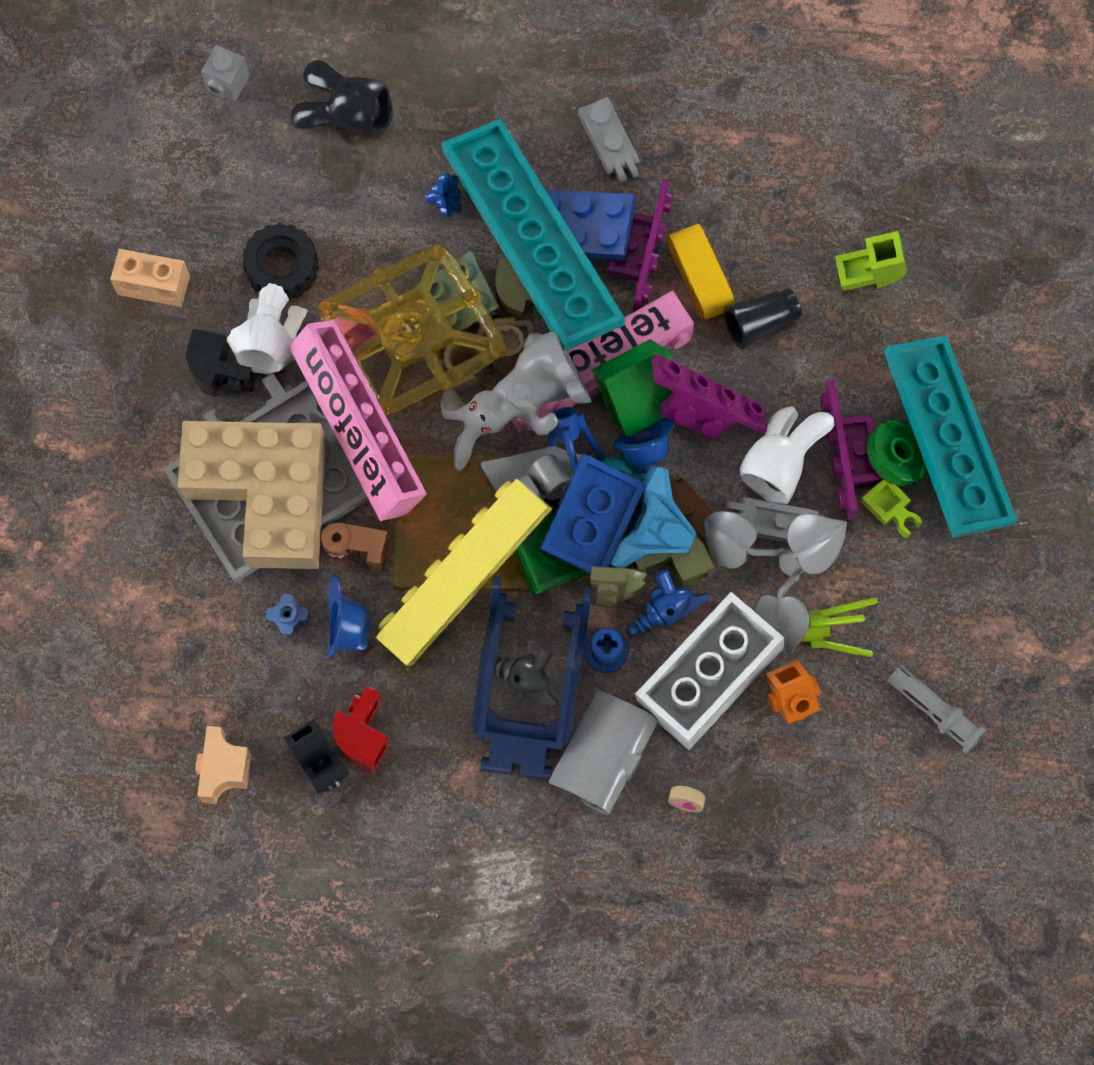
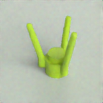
[802,598,878,657]

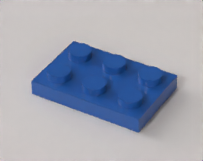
[546,190,636,261]
[538,454,646,574]

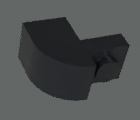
[186,329,256,397]
[284,719,349,794]

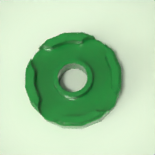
[866,419,928,487]

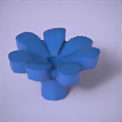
[426,172,462,217]

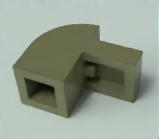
[495,258,543,320]
[632,536,715,588]

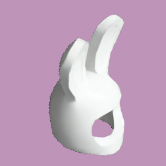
[740,406,834,505]

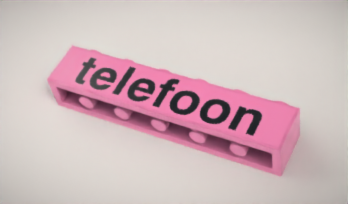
[511,291,694,432]
[289,320,427,521]

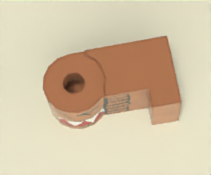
[321,523,390,572]

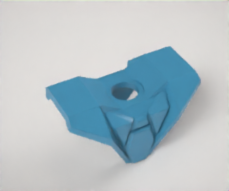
[609,466,696,568]

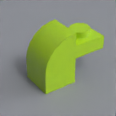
[835,231,907,291]

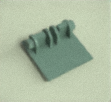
[417,250,500,341]

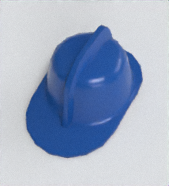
[613,418,675,473]
[327,575,370,659]

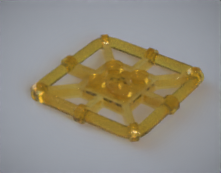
[317,244,507,416]

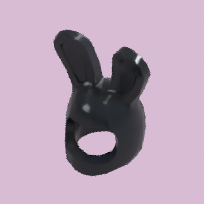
[291,60,393,136]

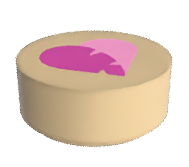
[668,786,706,812]

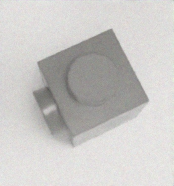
[201,45,250,102]

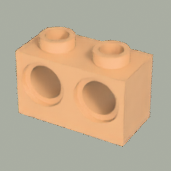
[110,249,190,307]

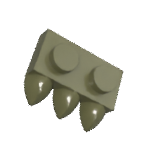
[590,566,646,607]

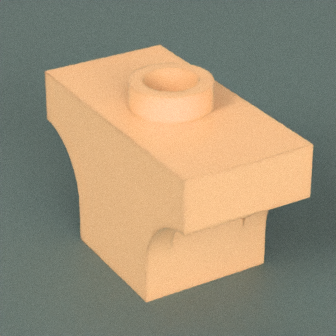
[195,726,251,804]

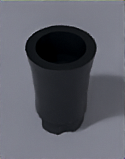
[723,288,802,350]

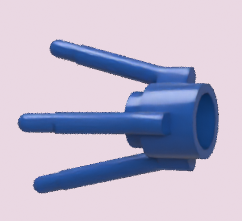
[548,407,605,473]

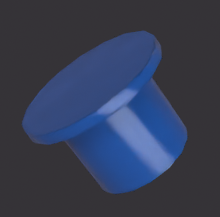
[584,628,629,673]

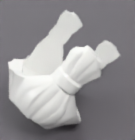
[226,283,308,376]

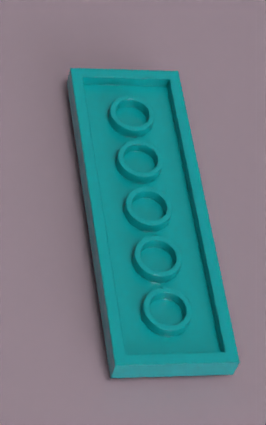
[883,336,1017,538]

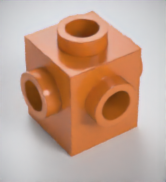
[765,660,821,724]

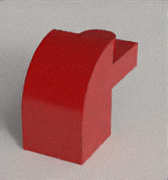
[333,686,390,774]

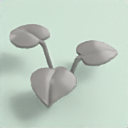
[704,511,847,655]

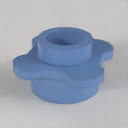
[266,594,308,635]

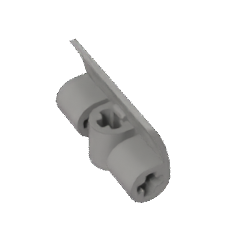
[549,691,658,815]

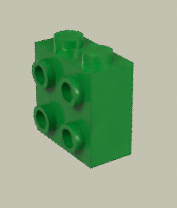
[591,339,674,438]

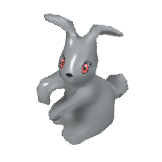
[440,331,592,471]

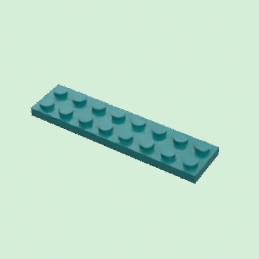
[441,118,625,351]

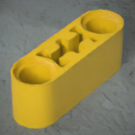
[666,224,735,321]

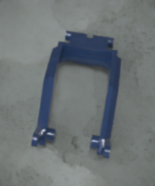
[472,574,592,780]

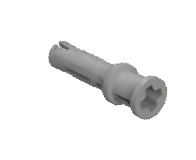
[887,665,987,754]

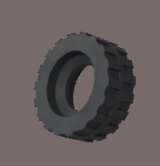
[242,223,319,300]

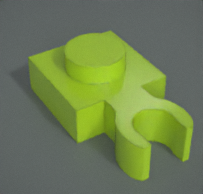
[861,479,922,538]

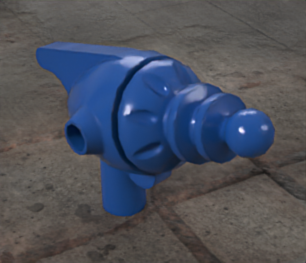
[627,569,710,636]

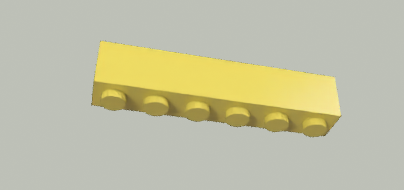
[376,479,552,666]

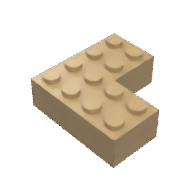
[177,421,327,569]

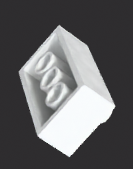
[635,592,784,750]

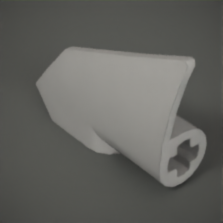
[481,446,581,500]

